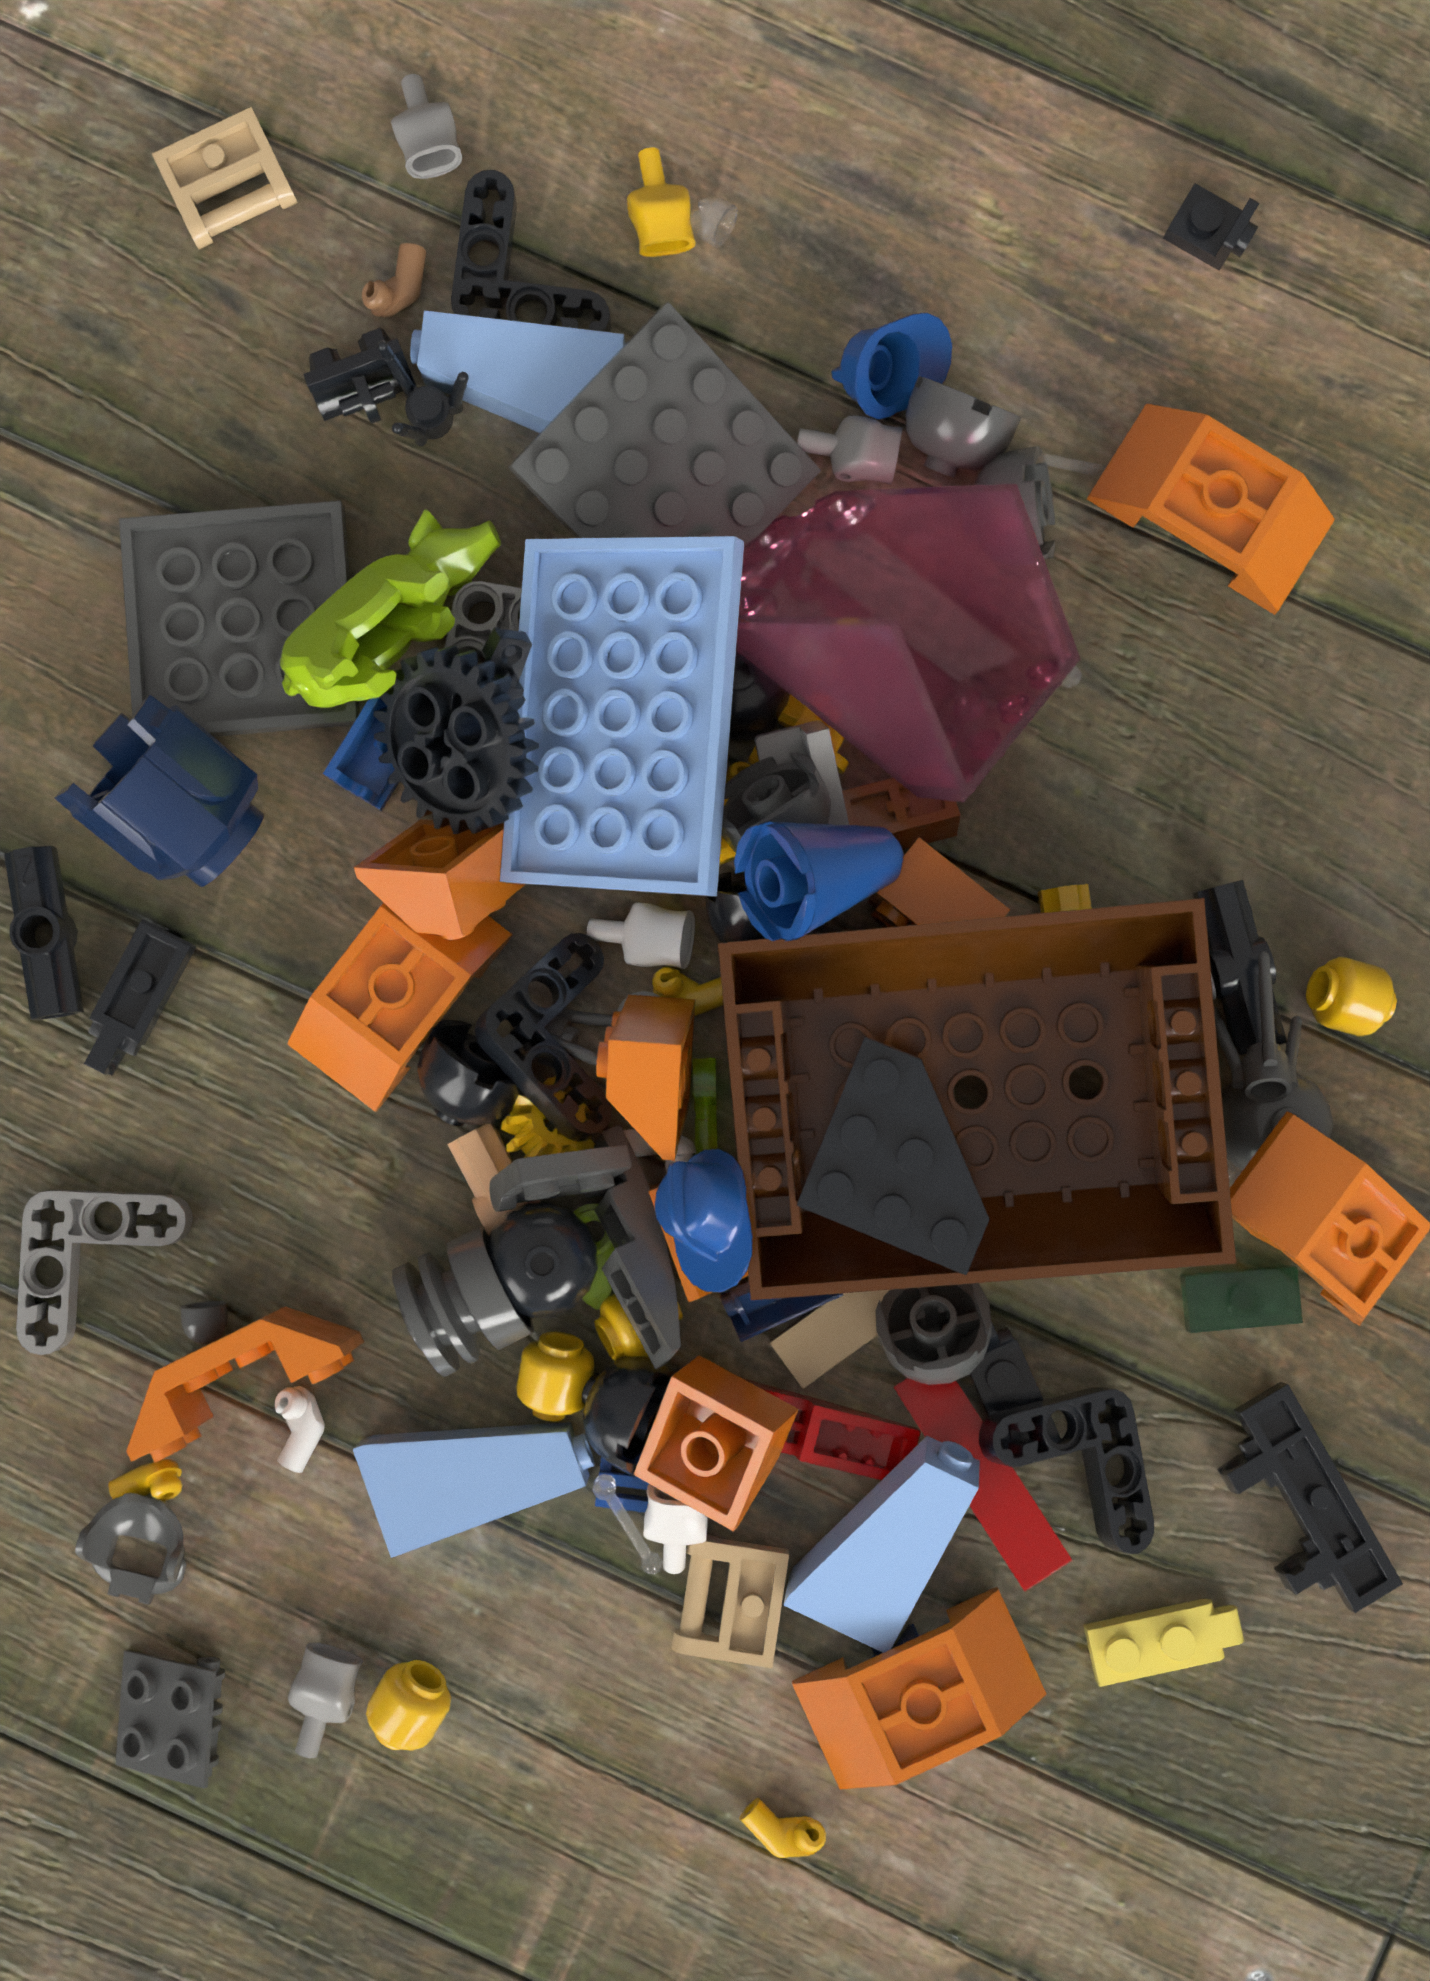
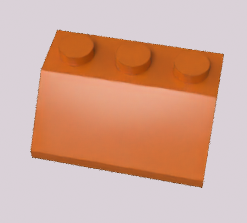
[596,994,696,1161]

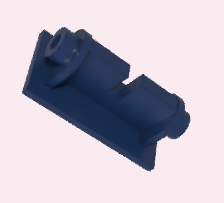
[720,1281,844,1342]

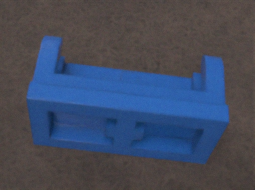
[323,697,399,811]

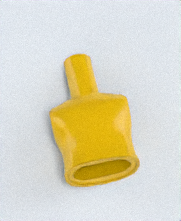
[627,147,696,257]

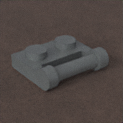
[489,1144,632,1212]

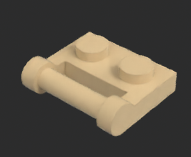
[152,107,298,250]
[671,1534,789,1668]

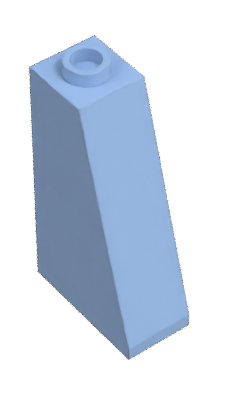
[410,310,625,433]
[353,1422,595,1558]
[783,1436,980,1653]

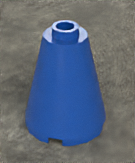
[734,822,903,942]

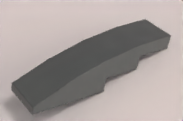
[594,1124,681,1369]

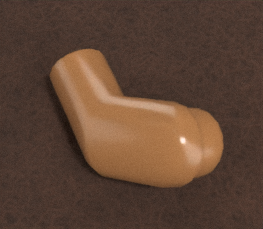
[362,243,427,318]

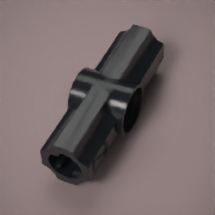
[4,846,84,1020]
[1192,880,1287,1055]

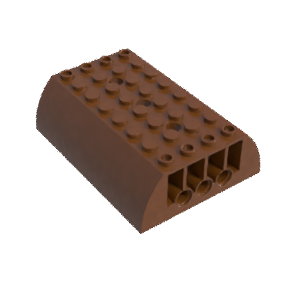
[718,898,1236,1300]

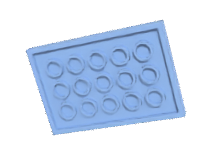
[500,536,744,896]

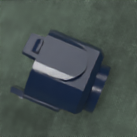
[55,695,264,887]

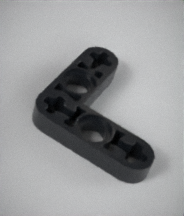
[451,170,611,332]
[475,933,612,1142]
[979,1387,1154,1554]

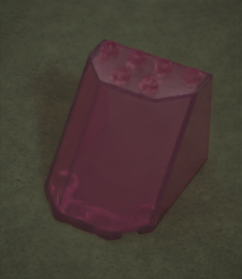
[736,484,1081,802]

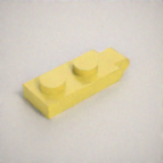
[1083,1599,1244,1687]

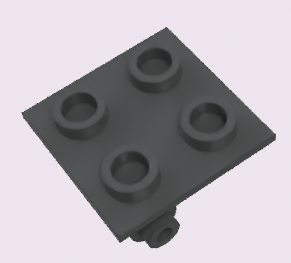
[115,1650,225,1789]

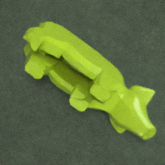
[279,509,501,708]

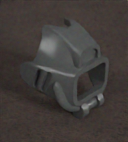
[75,1493,187,1605]

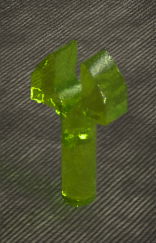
[693,1058,718,1155]

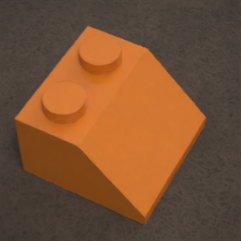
[354,819,525,940]
[867,837,1010,928]
[633,1355,799,1532]

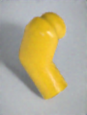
[108,1459,183,1501]
[739,1798,826,1858]

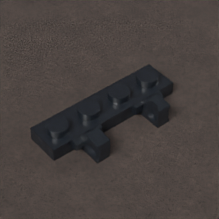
[1217,1382,1403,1613]

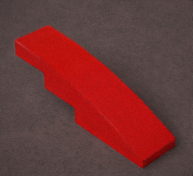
[742,1378,921,1480]
[893,1378,1073,1592]

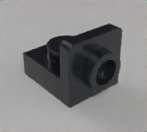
[1163,183,1260,271]

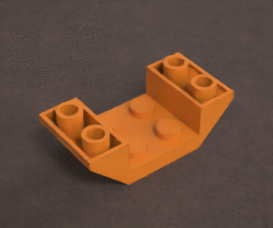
[1087,404,1335,615]
[287,903,513,1112]
[1230,1112,1430,1326]
[126,1306,364,1463]
[792,1587,1047,1789]

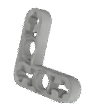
[16,1189,193,1355]

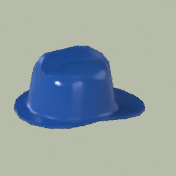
[831,312,952,419]
[655,1149,752,1292]

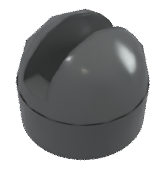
[180,1301,228,1344]

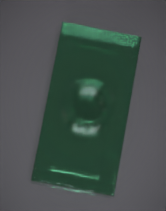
[1180,1265,1303,1333]

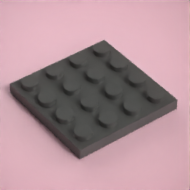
[508,302,821,551]
[119,501,360,737]

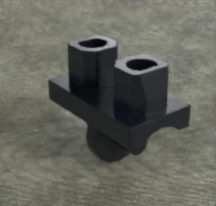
[303,328,416,424]

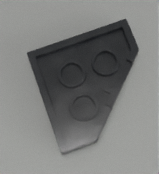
[796,1036,989,1275]

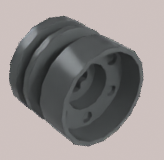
[392,1225,534,1377]

